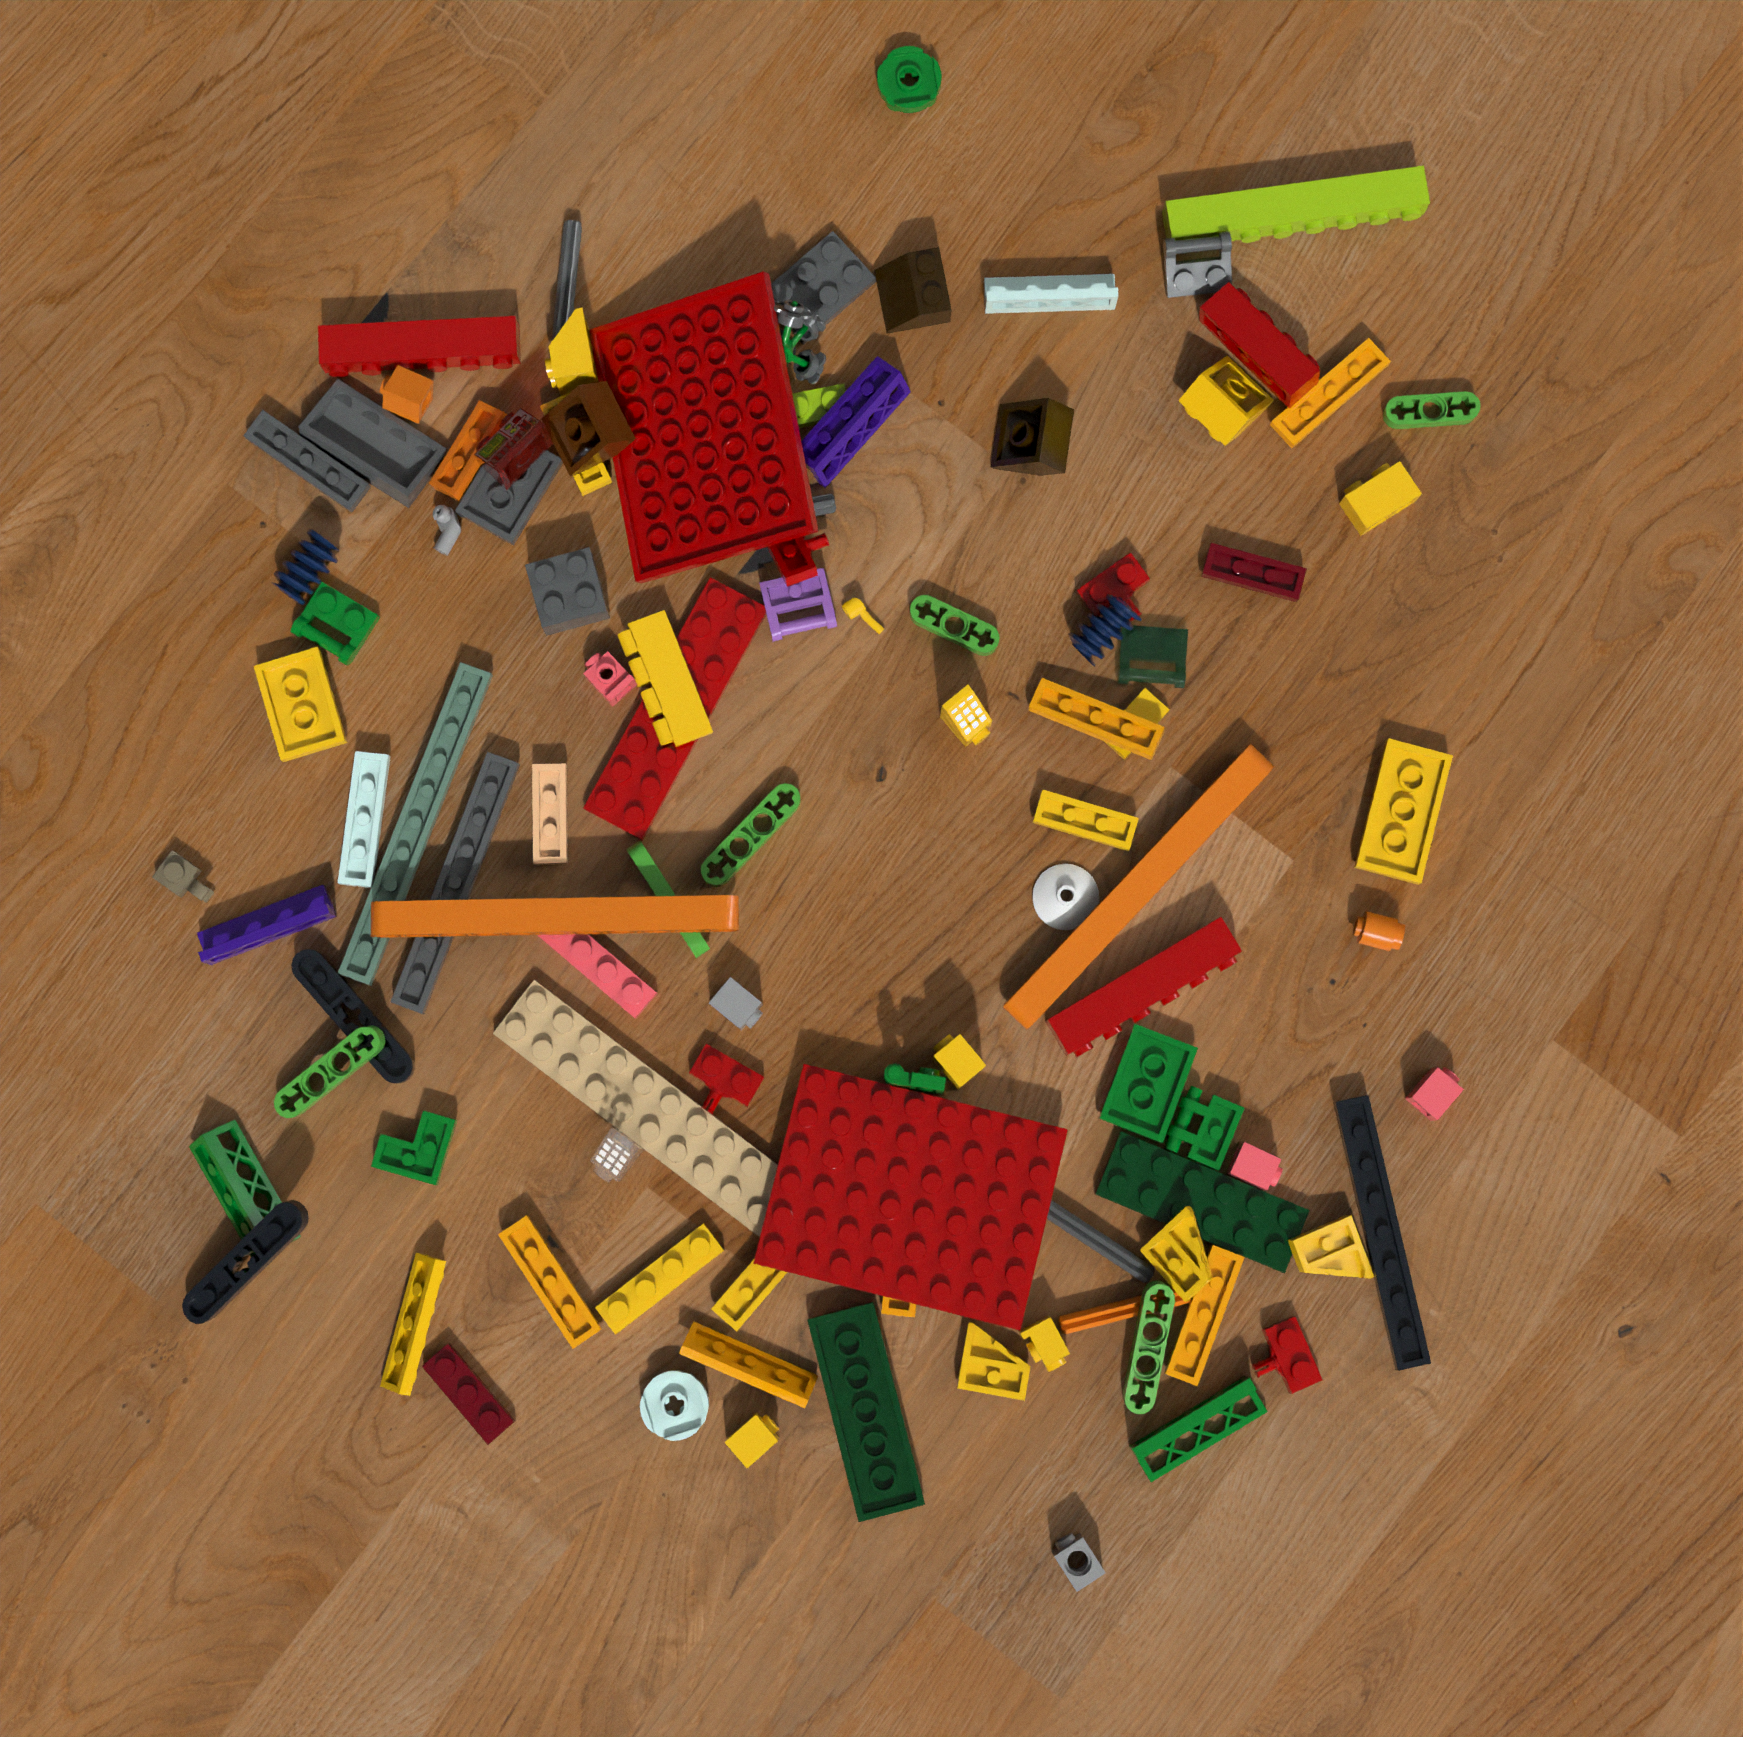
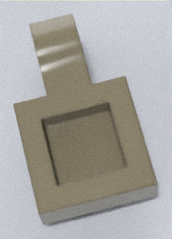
[152,850,215,903]

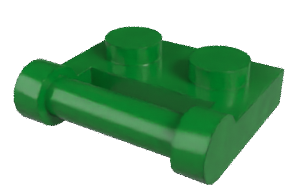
[290,582,380,666]

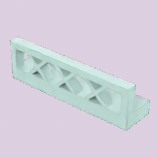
[984,274,1118,314]

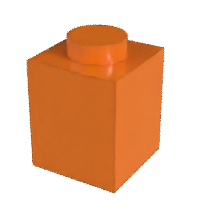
[380,365,434,424]

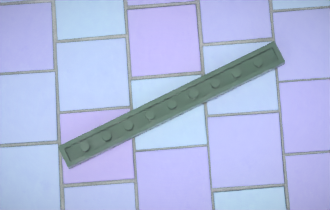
[338,662,493,986]

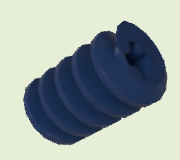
[271,529,340,605]
[1068,594,1142,667]

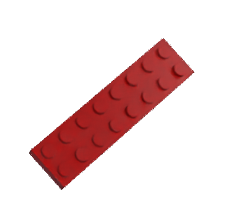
[583,577,767,841]

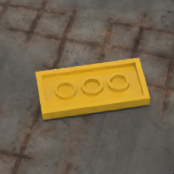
[1354,738,1453,885]

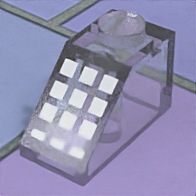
[590,1128,644,1183]

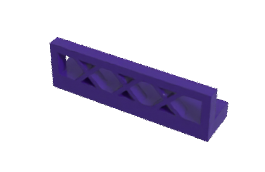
[801,356,911,488]
[197,885,337,965]

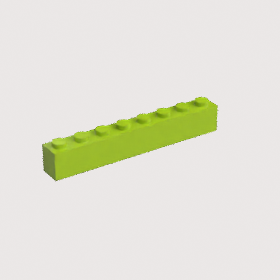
[1162,166,1430,243]

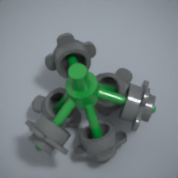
[774,300,826,384]

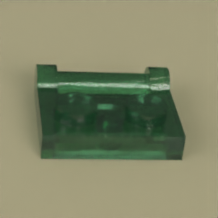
[1117,625,1188,689]

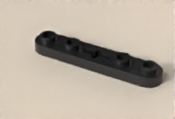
[291,949,415,1084]
[182,1200,309,1324]

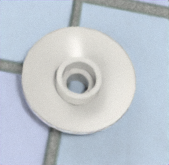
[1032,864,1099,930]

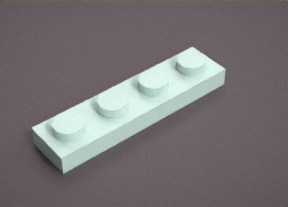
[338,751,390,888]

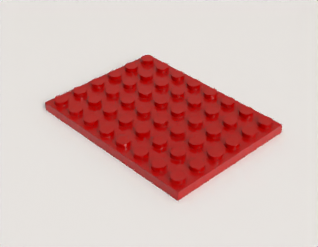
[589,271,819,584]
[753,1064,1068,1330]

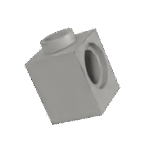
[709,977,763,1031]
[1052,1533,1106,1592]

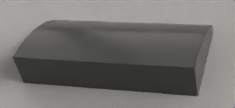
[298,379,447,508]

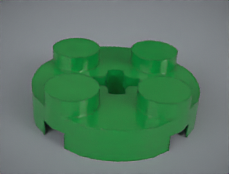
[877,46,942,113]

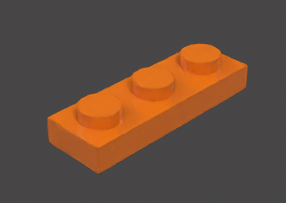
[429,400,510,501]

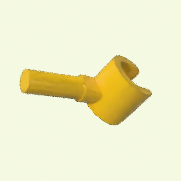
[842,598,884,634]

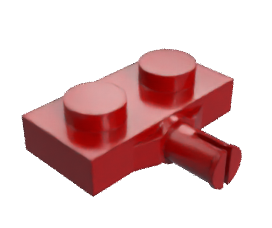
[767,533,829,587]
[1077,552,1150,622]
[689,1044,764,1114]
[1252,1316,1323,1394]

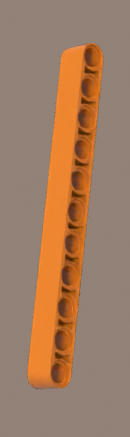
[1002,743,1275,1030]
[371,895,739,938]

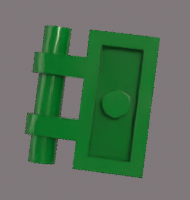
[884,1063,946,1095]
[1165,1086,1245,1171]

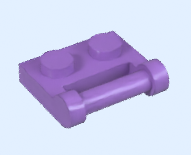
[759,568,837,642]

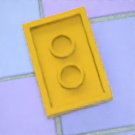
[253,647,347,762]

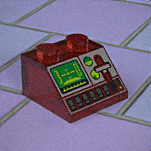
[474,408,553,490]

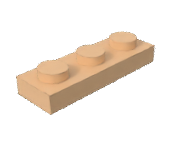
[532,763,568,865]

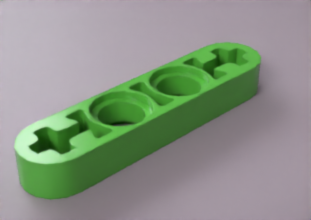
[701,783,801,887]
[626,840,710,958]
[274,1025,385,1118]
[1123,1281,1175,1414]

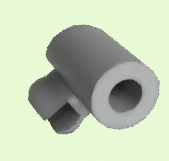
[433,505,461,556]

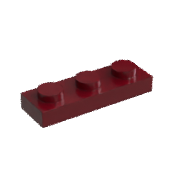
[1201,543,1307,602]
[422,1343,515,1445]

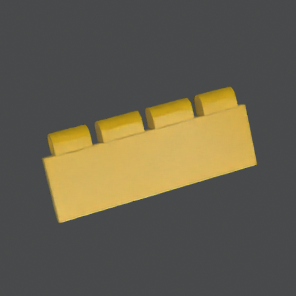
[617,610,713,747]

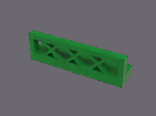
[189,1120,301,1257]
[1129,1375,1268,1482]

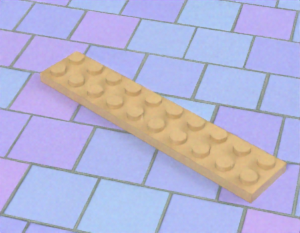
[493,980,778,1237]

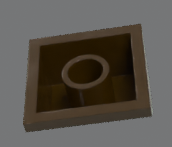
[874,247,952,334]
[990,398,1074,476]

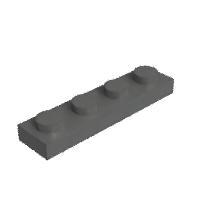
[243,410,371,513]

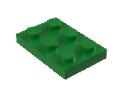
[1098,1024,1198,1143]

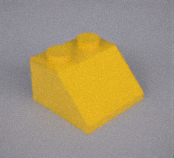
[545,308,598,396]
[1178,356,1274,446]

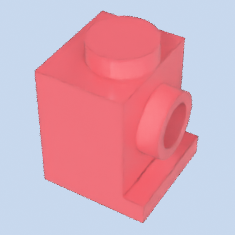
[583,651,637,707]

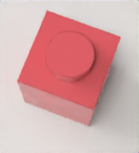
[1405,1067,1464,1121]
[1226,1142,1283,1190]

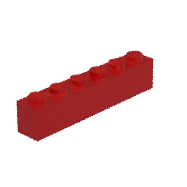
[318,316,521,377]
[1045,917,1242,1058]

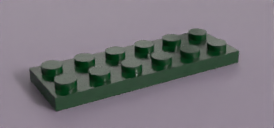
[1095,1132,1310,1274]
[807,1302,925,1522]

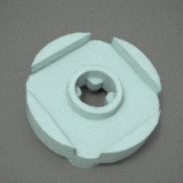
[640,1370,709,1441]

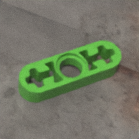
[1383,391,1481,429]
[910,595,1000,656]

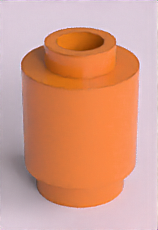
[1353,911,1405,951]

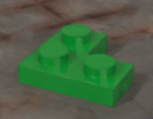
[371,1111,457,1185]

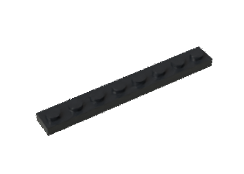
[1333,1095,1431,1371]

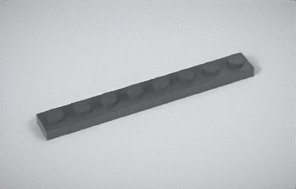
[391,752,520,1015]

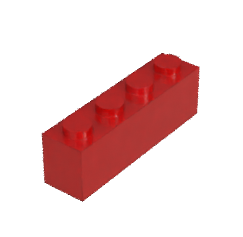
[1199,282,1320,409]

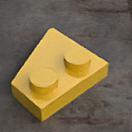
[1140,1206,1213,1302]
[1288,1215,1374,1279]
[957,1322,1031,1401]

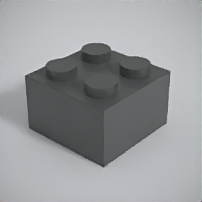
[525,547,610,636]

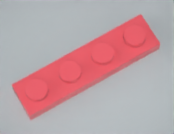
[538,934,658,1019]

